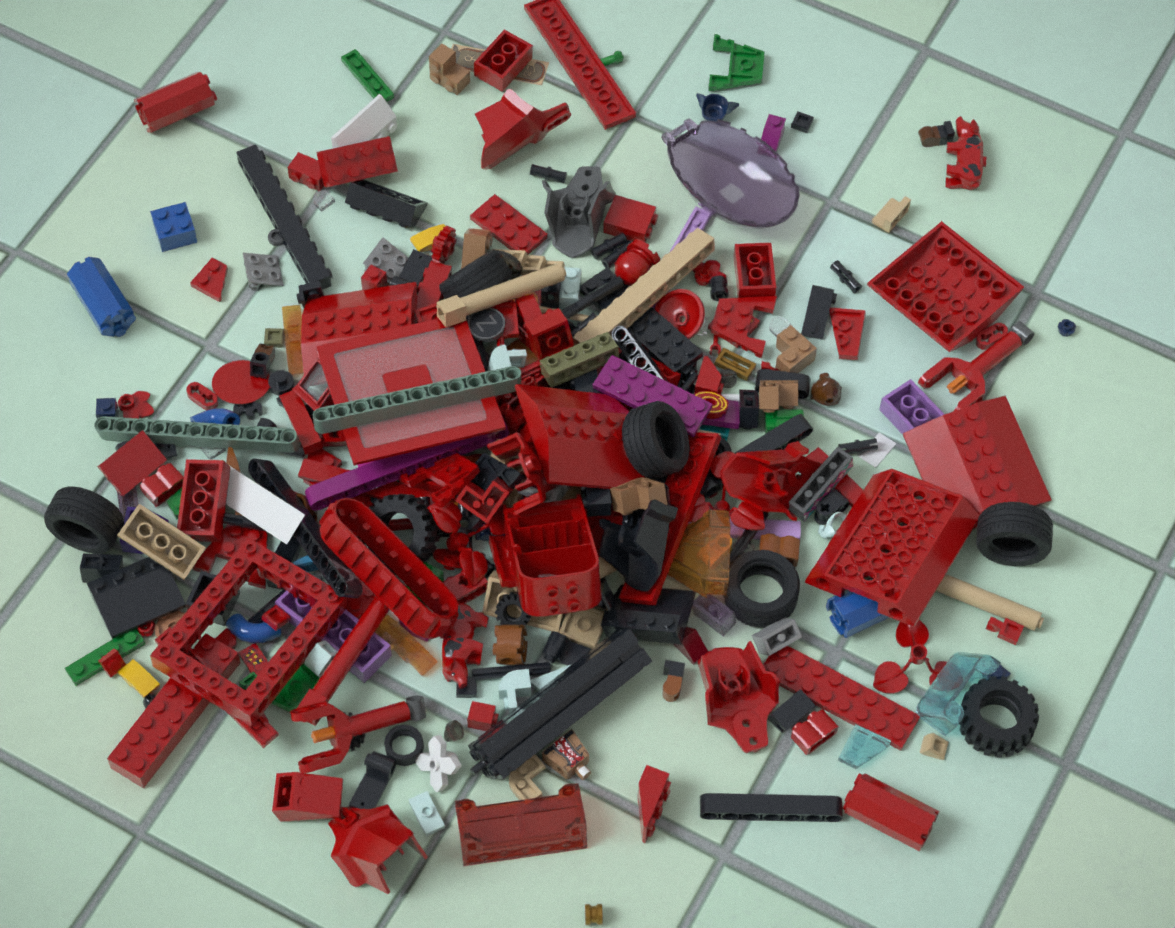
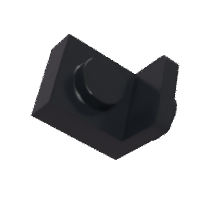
[296,281,324,308]

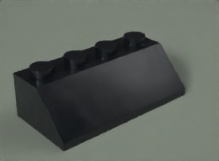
[345,179,428,228]

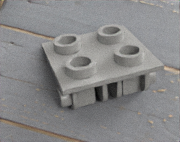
[363,237,408,285]
[243,252,283,290]

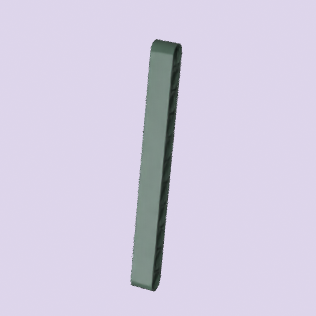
[313,366,521,434]
[94,416,301,453]

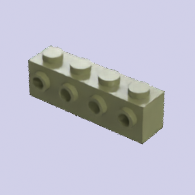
[540,332,619,388]

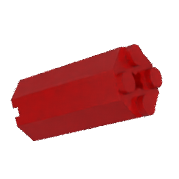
[134,72,217,133]
[843,773,940,852]

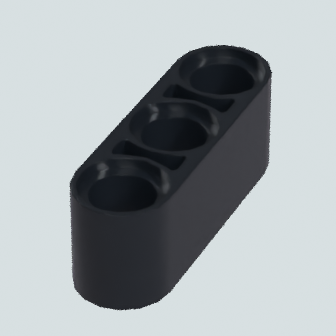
[755,369,811,399]

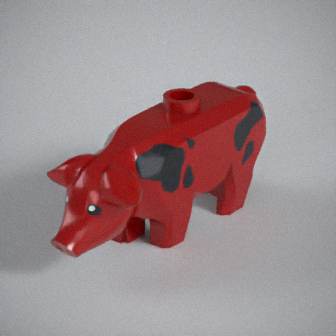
[945,116,987,190]
[440,603,489,689]

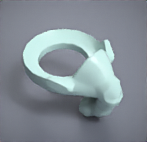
[818,512,847,539]

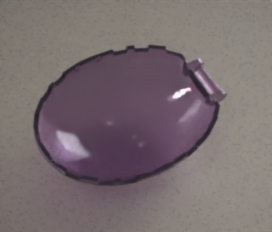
[661,118,800,229]

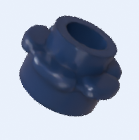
[1058,319,1076,337]

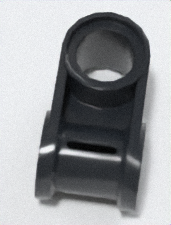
[814,489,850,525]

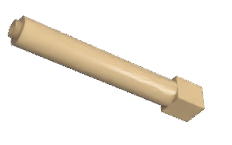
[437,263,566,327]
[936,574,1044,631]

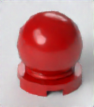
[615,239,660,286]

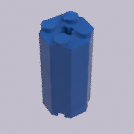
[67,257,136,337]
[826,578,890,638]

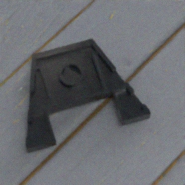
[461,453,525,532]

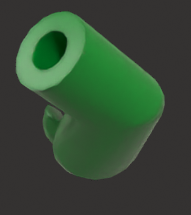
[600,51,624,66]

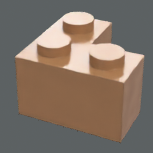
[429,43,470,95]
[461,228,493,269]
[775,325,817,373]
[759,380,798,412]
[610,477,667,515]

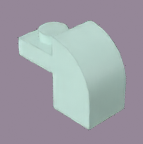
[488,345,527,371]
[304,640,338,678]
[499,669,531,713]

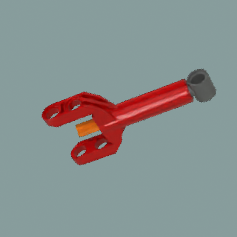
[918,321,1035,411]
[290,695,426,773]

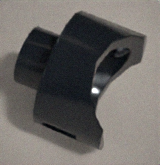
[268,370,295,396]

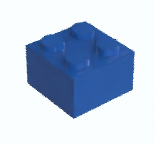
[150,202,197,252]

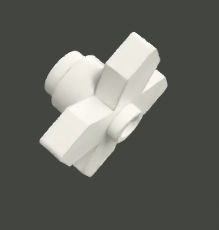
[415,735,462,792]

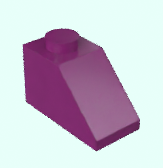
[758,114,786,158]

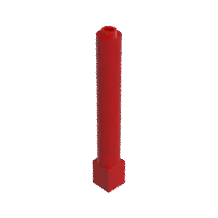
[297,596,390,726]

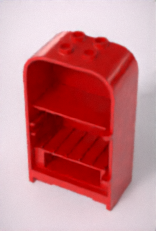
[502,494,601,617]

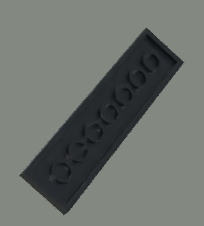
[580,268,703,373]

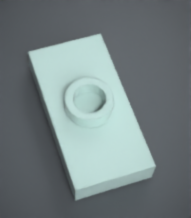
[408,791,445,837]

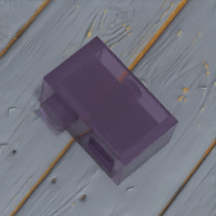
[692,590,736,637]

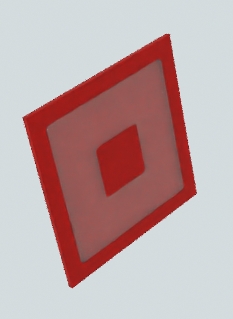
[316,318,506,466]

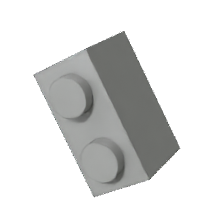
[751,617,802,656]

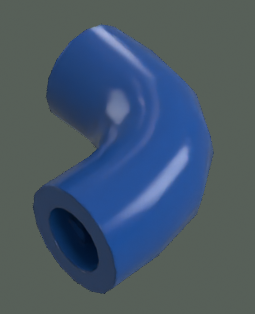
[190,408,240,434]
[226,613,281,643]

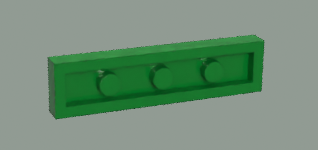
[341,49,394,102]
[65,629,145,686]

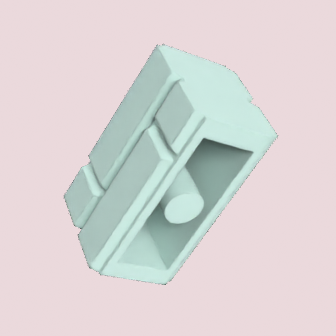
[559,267,581,310]

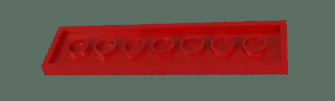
[763,645,920,751]

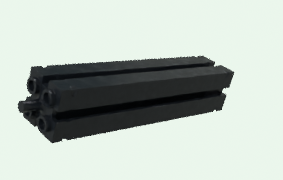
[468,628,653,779]

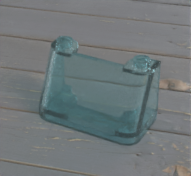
[916,652,1001,736]

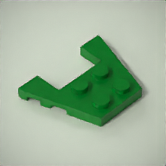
[708,34,765,91]
[239,661,320,713]

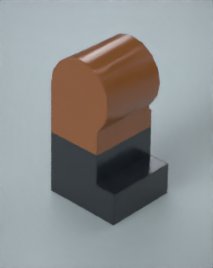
[662,660,685,702]

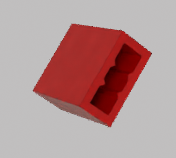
[603,195,658,242]

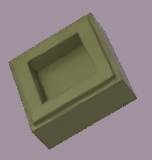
[264,328,284,348]

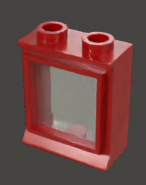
[292,353,334,411]

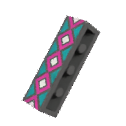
[789,446,853,522]

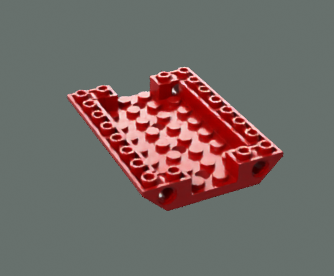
[805,469,980,627]

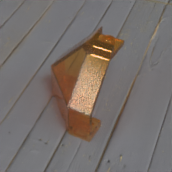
[667,510,731,598]

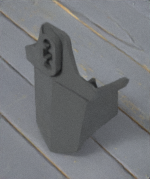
[542,166,616,259]

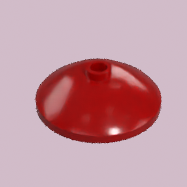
[654,289,705,340]

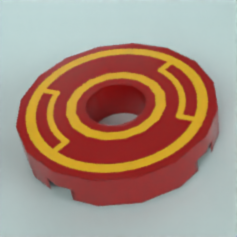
[694,391,729,419]

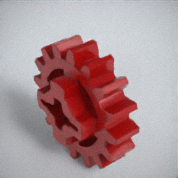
[431,225,457,264]

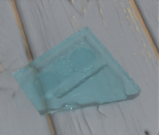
[838,724,891,769]

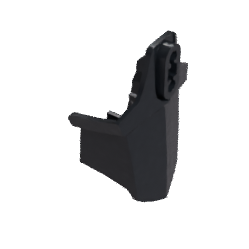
[598,484,678,592]

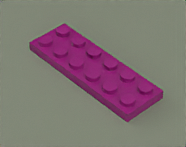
[593,355,712,437]

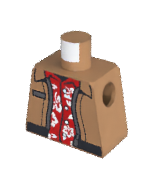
[542,729,591,780]

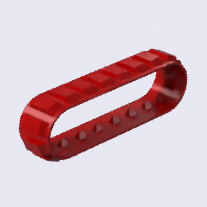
[319,498,459,639]

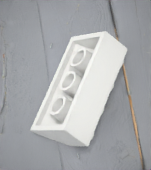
[331,94,397,149]

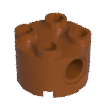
[493,624,528,665]

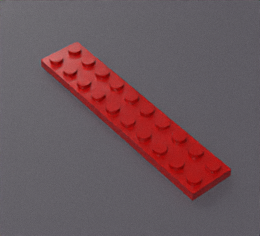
[524,0,636,130]
[619,432,722,605]

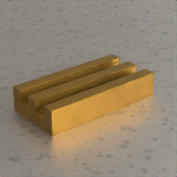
[714,348,756,381]

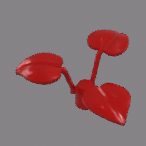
[688,451,765,531]
[428,501,505,586]
[873,620,965,694]

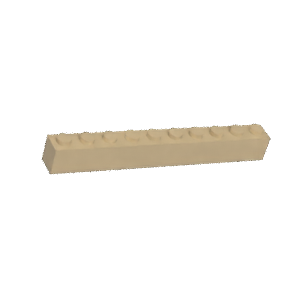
[573,228,715,346]

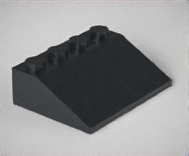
[87,557,186,639]
[600,584,696,645]

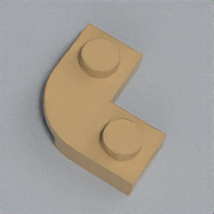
[509,754,545,808]

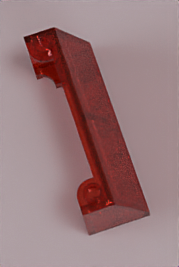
[455,783,587,866]

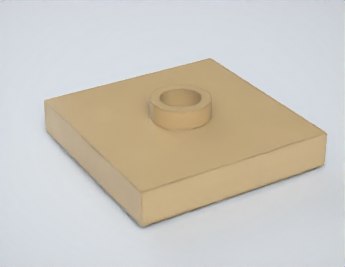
[559,608,604,649]

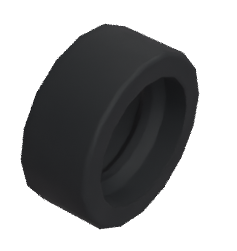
[384,724,424,766]

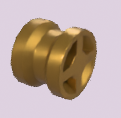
[585,904,603,925]

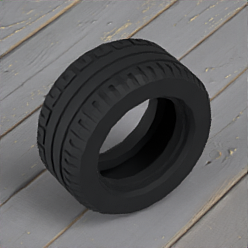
[439,249,512,299]
[622,401,690,479]
[44,486,124,554]
[976,502,1053,566]
[723,550,800,628]

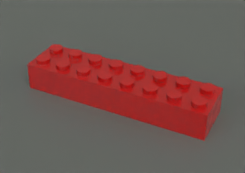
[107,633,241,789]

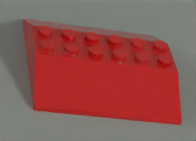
[867,221,1024,353]
[301,282,417,387]
[514,384,645,489]
[902,395,1052,531]

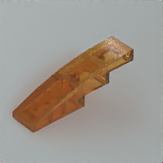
[282,305,304,375]
[375,614,438,676]

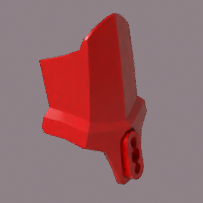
[475,89,571,170]
[487,432,558,516]
[720,441,822,521]
[697,641,780,753]
[328,804,428,894]

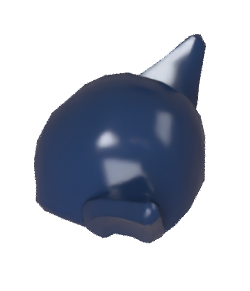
[696,93,739,123]

